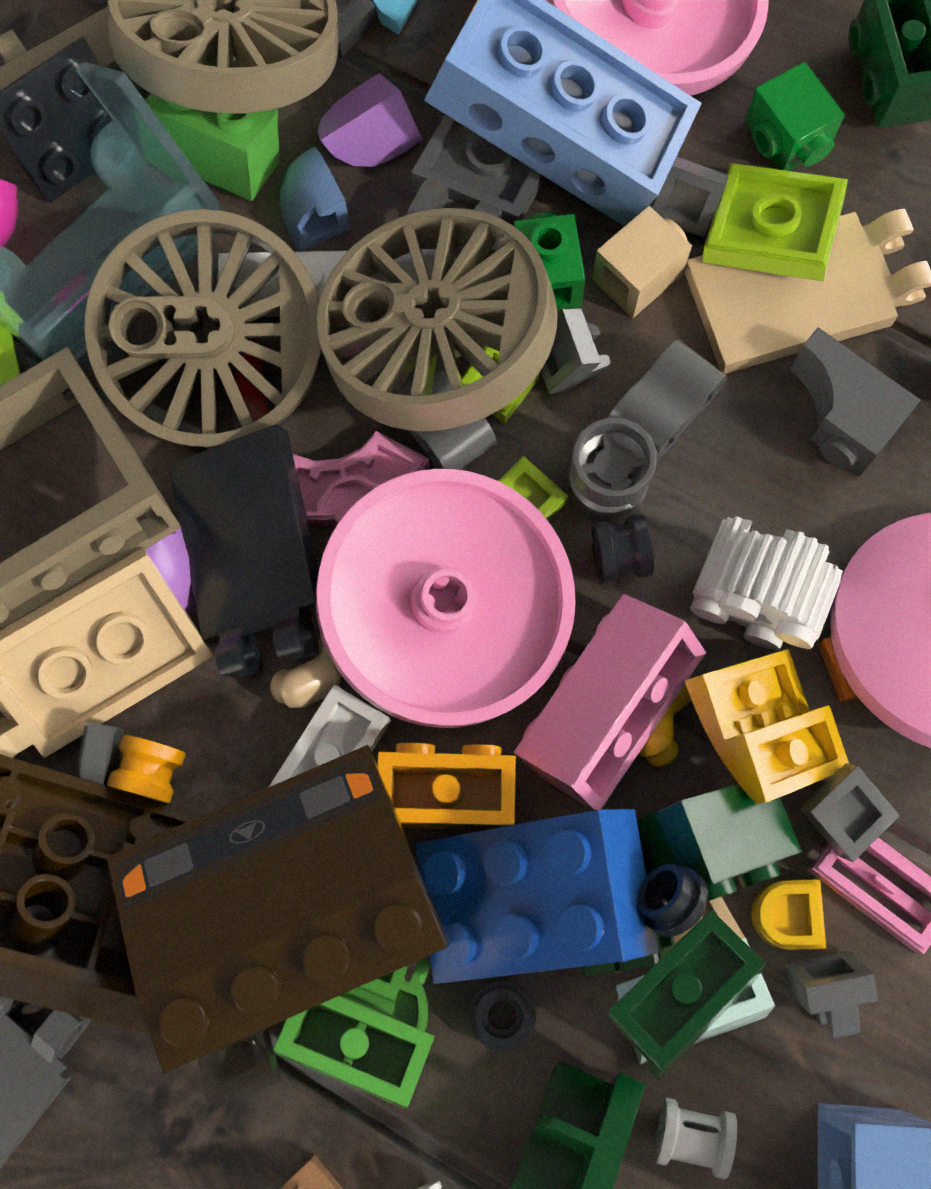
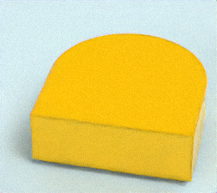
[751,880,826,950]

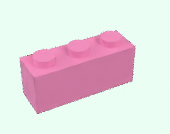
[513,594,706,810]

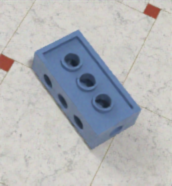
[424,0,702,227]

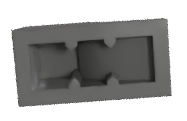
[789,327,921,476]

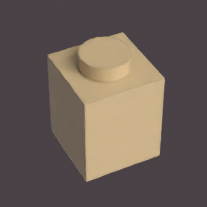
[592,206,692,318]

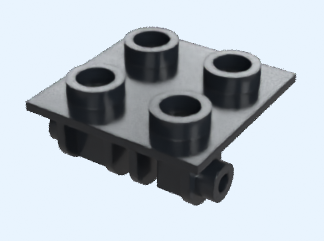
[0,36,144,203]

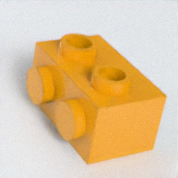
[378,743,516,830]

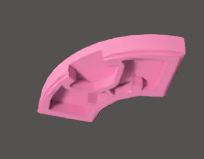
[293,431,430,526]

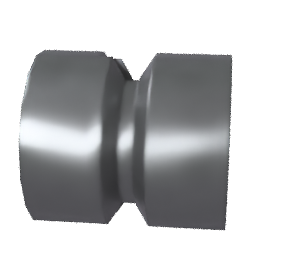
[567,417,657,523]

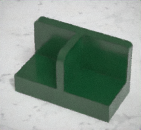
[607,909,766,1079]
[510,1062,646,1189]

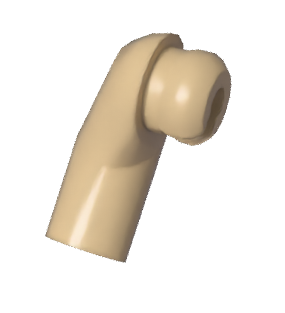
[270,633,342,708]

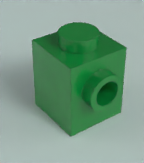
[744,62,845,171]
[514,213,585,310]

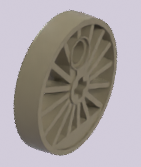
[108,0,339,114]
[317,208,557,431]
[84,209,322,448]

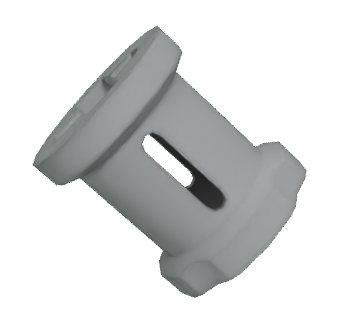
[653,1097,737,1180]

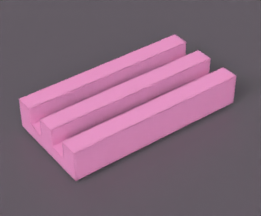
[807,838,931,954]

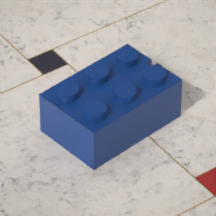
[416,809,659,984]

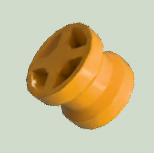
[106,734,186,804]

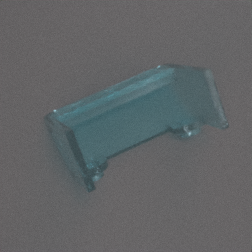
[0,62,221,365]

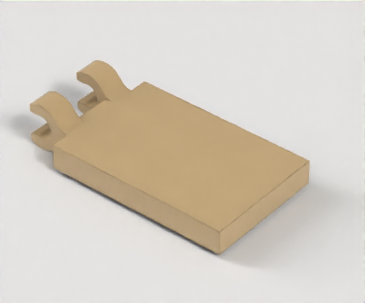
[684,209,931,374]
[0,547,213,758]

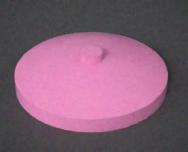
[546,0,768,95]
[316,469,575,728]
[830,513,931,748]

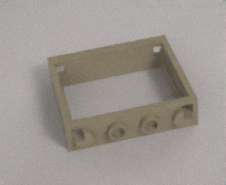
[0,347,181,630]

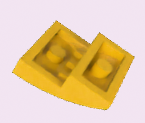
[684,649,849,804]

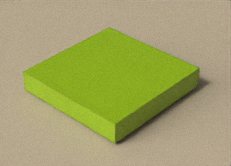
[703,163,848,282]

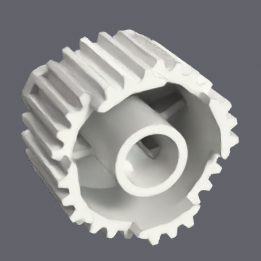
[690,516,843,651]

